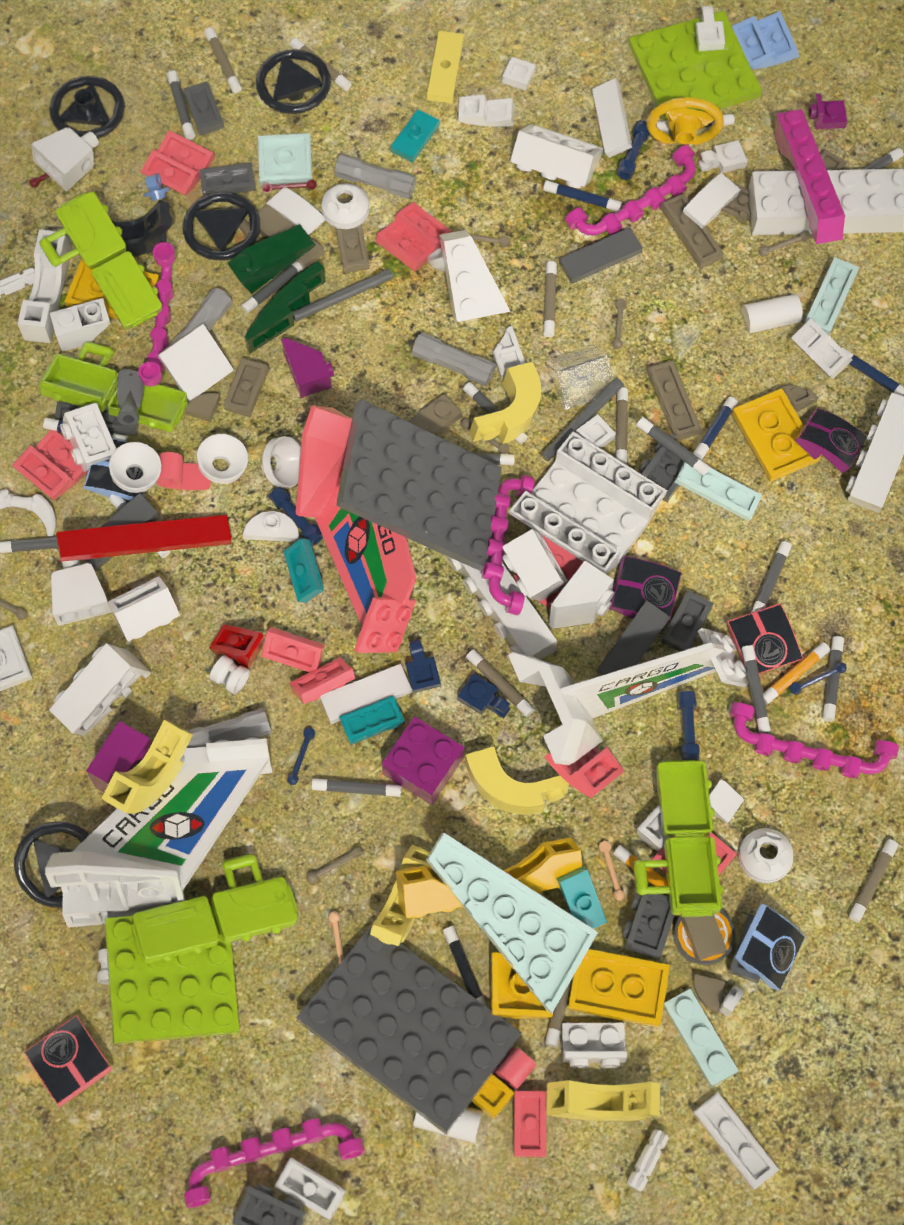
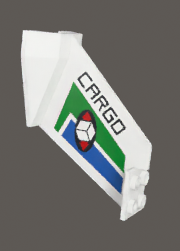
[508,628,749,765]
[45,737,272,927]

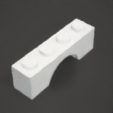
[18,230,71,343]

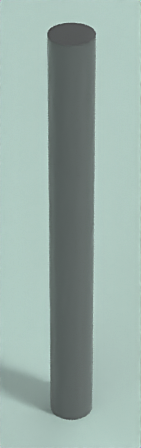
[293,269,393,322]
[541,378,624,461]

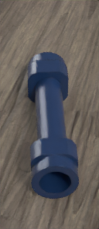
[617,120,650,180]
[269,487,323,546]
[678,691,700,761]

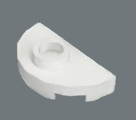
[242,511,299,542]

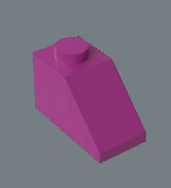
[281,338,334,398]

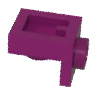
[809,93,847,130]

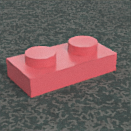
[261,627,325,672]
[290,657,355,704]
[514,1091,546,1158]

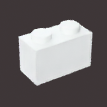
[107,576,180,641]

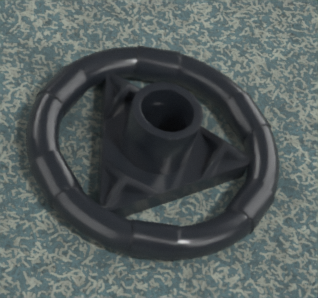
[256,49,331,114]
[49,76,125,139]
[183,192,260,261]
[14,821,90,908]

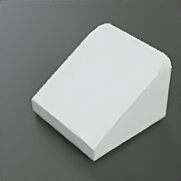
[709,779,744,824]

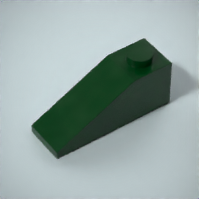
[227,224,316,294]

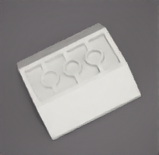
[509,432,667,574]

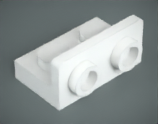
[60,403,116,472]
[562,1023,627,1068]

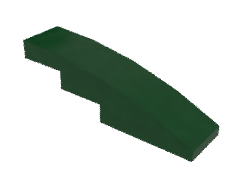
[245,261,326,354]

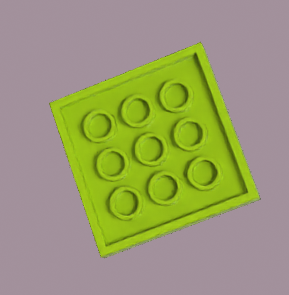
[628,11,762,121]
[104,916,239,1044]

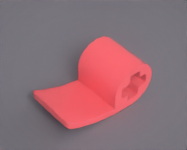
[156,452,211,490]
[493,1047,537,1090]

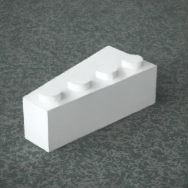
[845,393,904,513]

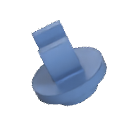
[143,174,170,201]

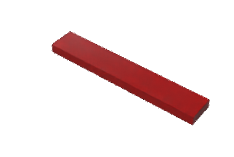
[56,515,232,562]

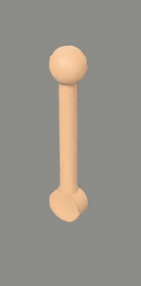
[599,841,625,901]
[328,911,344,965]

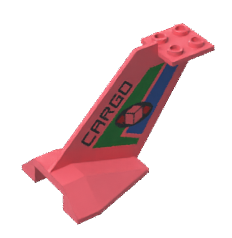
[296,405,417,653]

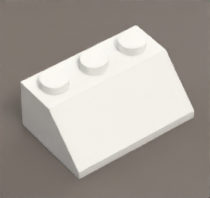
[510,124,604,188]

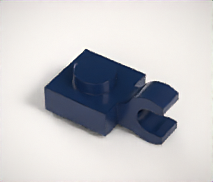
[405,640,441,693]
[457,673,510,719]

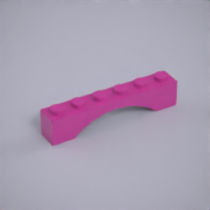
[775,109,845,244]

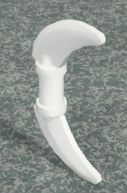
[0,489,56,538]

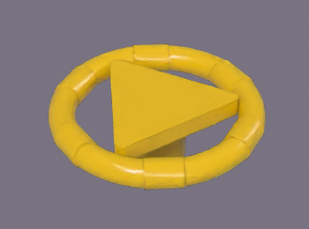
[647,97,724,145]

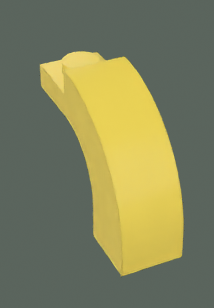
[469,362,541,444]
[101,720,193,814]
[465,746,569,815]
[370,845,433,946]
[546,1080,660,1121]

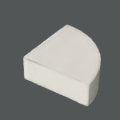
[719,985,745,1017]

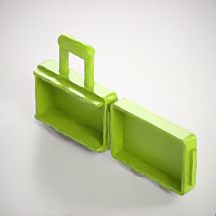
[39,191,162,330]
[39,341,188,432]
[634,760,724,917]
[131,854,298,963]

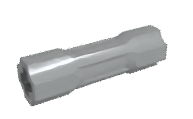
[334,153,416,199]
[168,288,233,347]
[412,332,496,387]
[187,708,271,748]

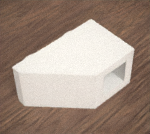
[50,298,110,352]

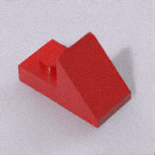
[209,624,264,669]

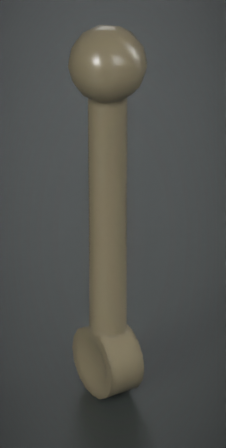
[721,207,748,223]
[456,230,510,248]
[759,231,811,257]
[612,299,627,349]
[461,418,510,454]
[0,599,27,620]
[306,847,364,884]

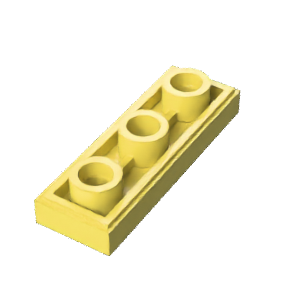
[427,31,464,103]

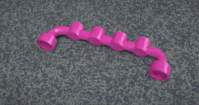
[564,144,696,236]
[138,242,176,387]
[481,475,534,616]
[729,702,900,779]
[183,1118,365,1208]

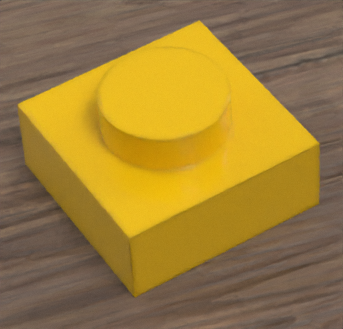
[472,1074,515,1120]

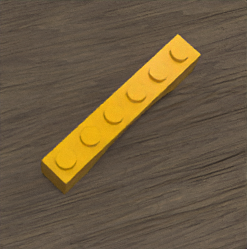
[396,837,582,918]

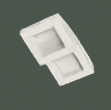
[458,94,514,127]
[682,173,741,228]
[266,187,325,235]
[791,319,852,379]

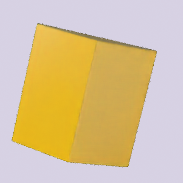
[491,952,553,1019]

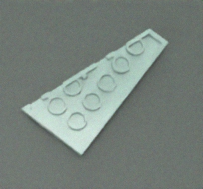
[426,833,598,1013]

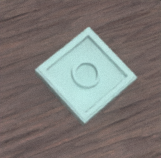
[258,133,312,186]

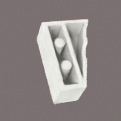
[439,230,510,322]
[49,643,152,736]

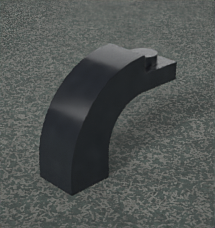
[112,200,172,257]

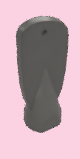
[117,369,144,426]

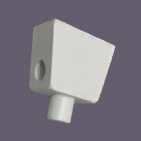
[31,128,99,191]
[51,560,112,626]

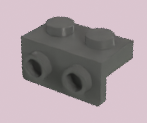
[639,433,692,503]
[622,886,674,960]
[232,1183,307,1225]

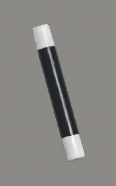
[443,926,487,1007]

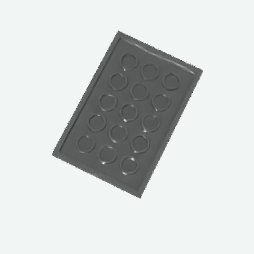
[336,399,502,571]
[296,924,522,1135]

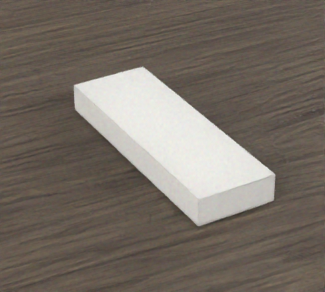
[592,78,632,158]
[320,664,412,724]
[693,1092,779,1191]

